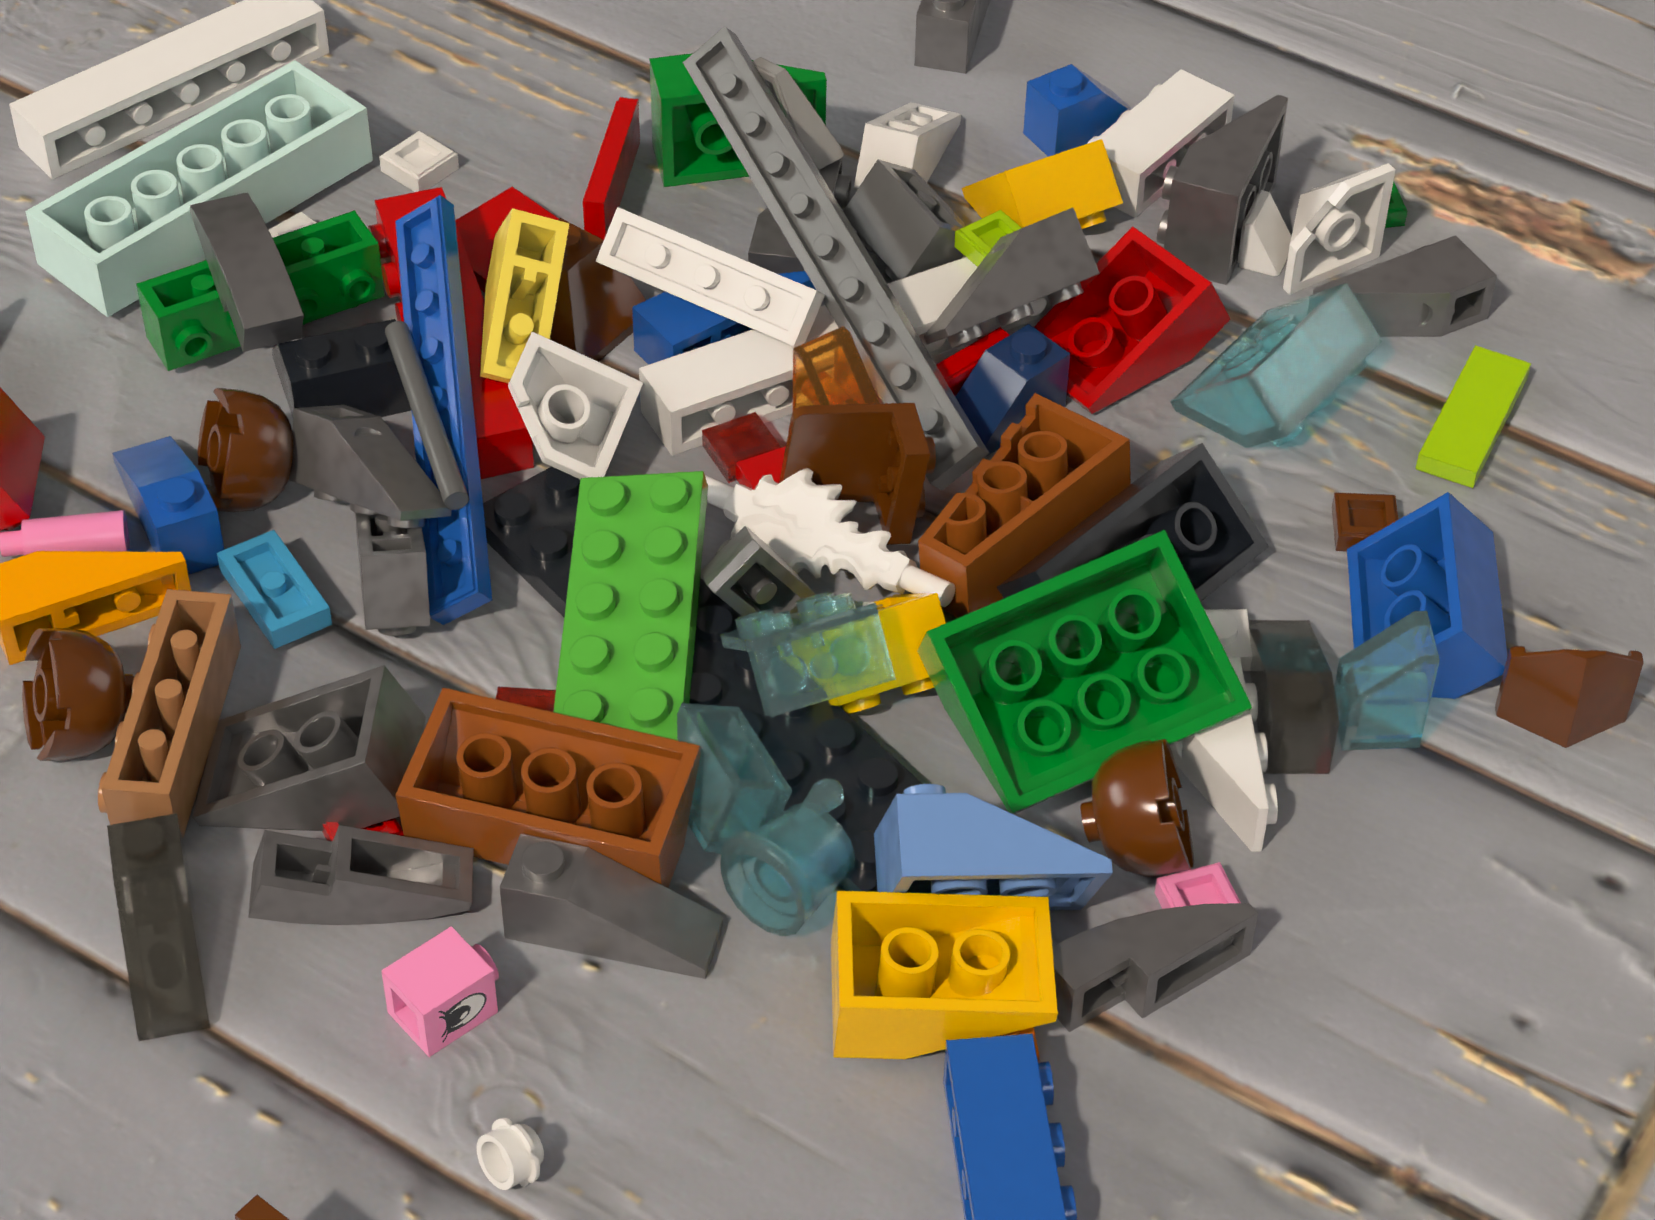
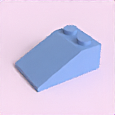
[874,784,1113,910]

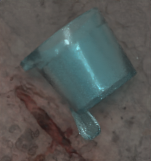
[720,778,855,936]

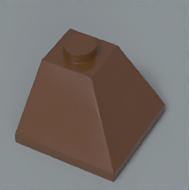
[550,218,646,362]

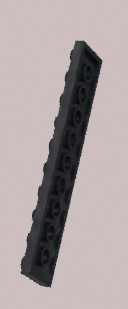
[483,466,922,892]

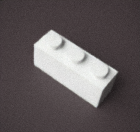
[1087,69,1235,218]

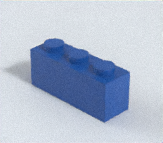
[943,1033,1077,1220]

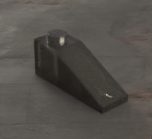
[1248,620,1340,774]
[107,813,210,1041]

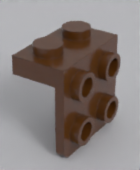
[779,403,936,545]

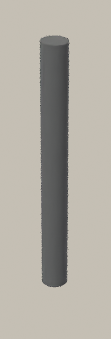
[385,321,469,510]

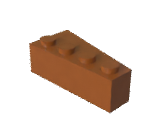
[918,393,1131,618]

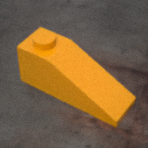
[0,551,191,665]

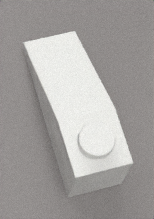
[853,102,962,190]

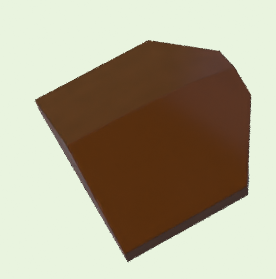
[1495,646,1644,748]

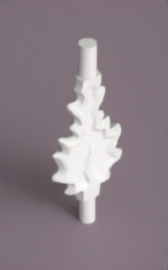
[705,468,955,607]

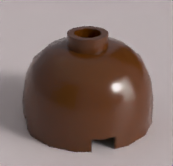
[198,388,293,512]
[22,628,134,761]
[1080,739,1194,877]

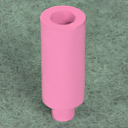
[0,510,130,557]

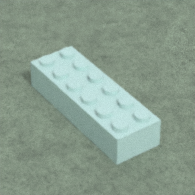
[25,60,373,317]

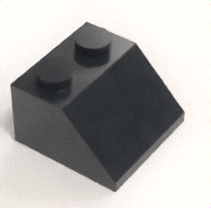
[272,319,411,417]

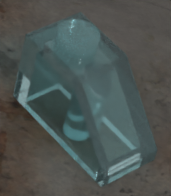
[1324,611,1440,750]
[677,703,792,855]

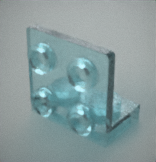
[720,591,896,717]

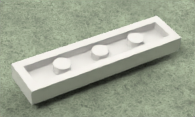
[596,207,825,349]

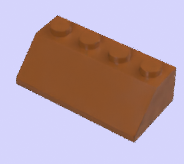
[395,687,701,888]

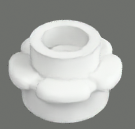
[477,1118,544,1190]

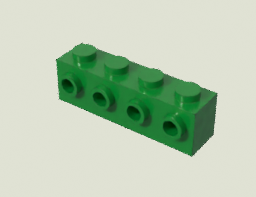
[136,210,385,371]

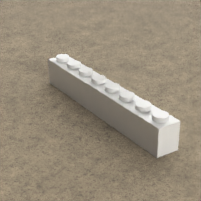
[639,257,1056,456]

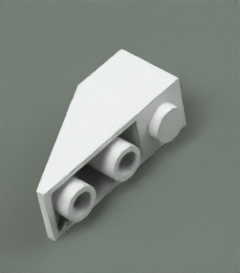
[1170,657,1278,852]

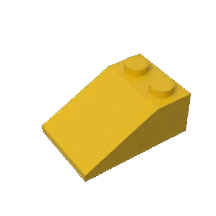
[831,891,1058,1059]

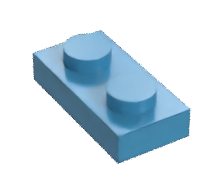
[217,530,332,649]

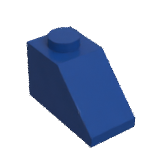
[1023,64,1132,157]

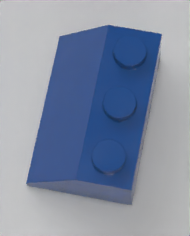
[1347,492,1508,699]

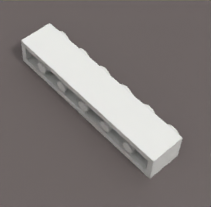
[9,0,329,180]

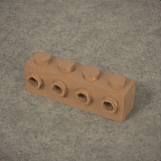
[98,589,241,847]

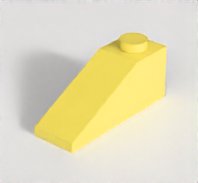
[480,208,569,384]

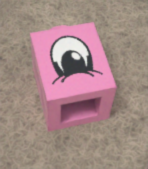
[381,926,499,1057]

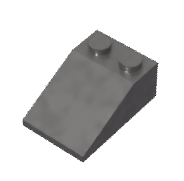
[1157,95,1288,285]
[192,665,426,831]

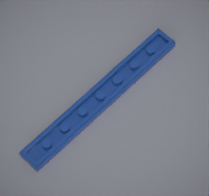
[395,195,493,625]

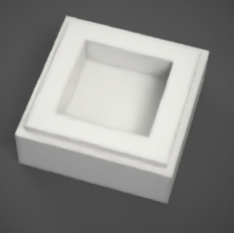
[379,131,459,192]

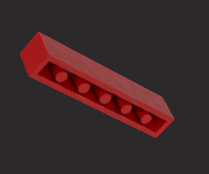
[368,187,534,479]

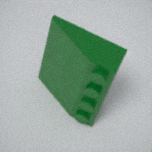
[917,530,1252,814]

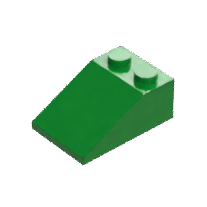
[649,53,827,187]

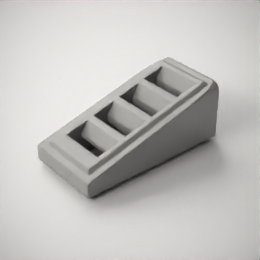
[753,57,844,170]

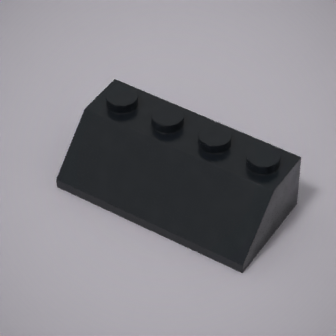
[997,443,1269,602]

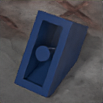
[955,324,1070,461]

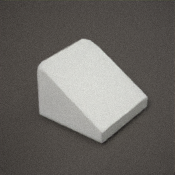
[1237,190,1291,276]

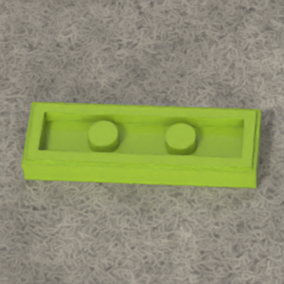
[1416,345,1531,488]

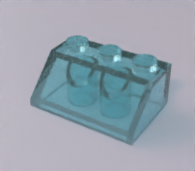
[1170,283,1382,448]

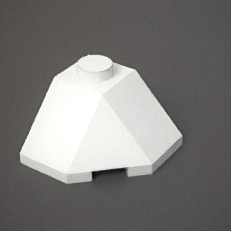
[1283,163,1396,295]
[508,332,644,479]

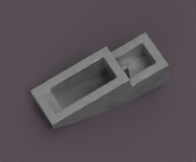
[190,192,304,352]
[248,825,474,925]
[1052,903,1258,1032]

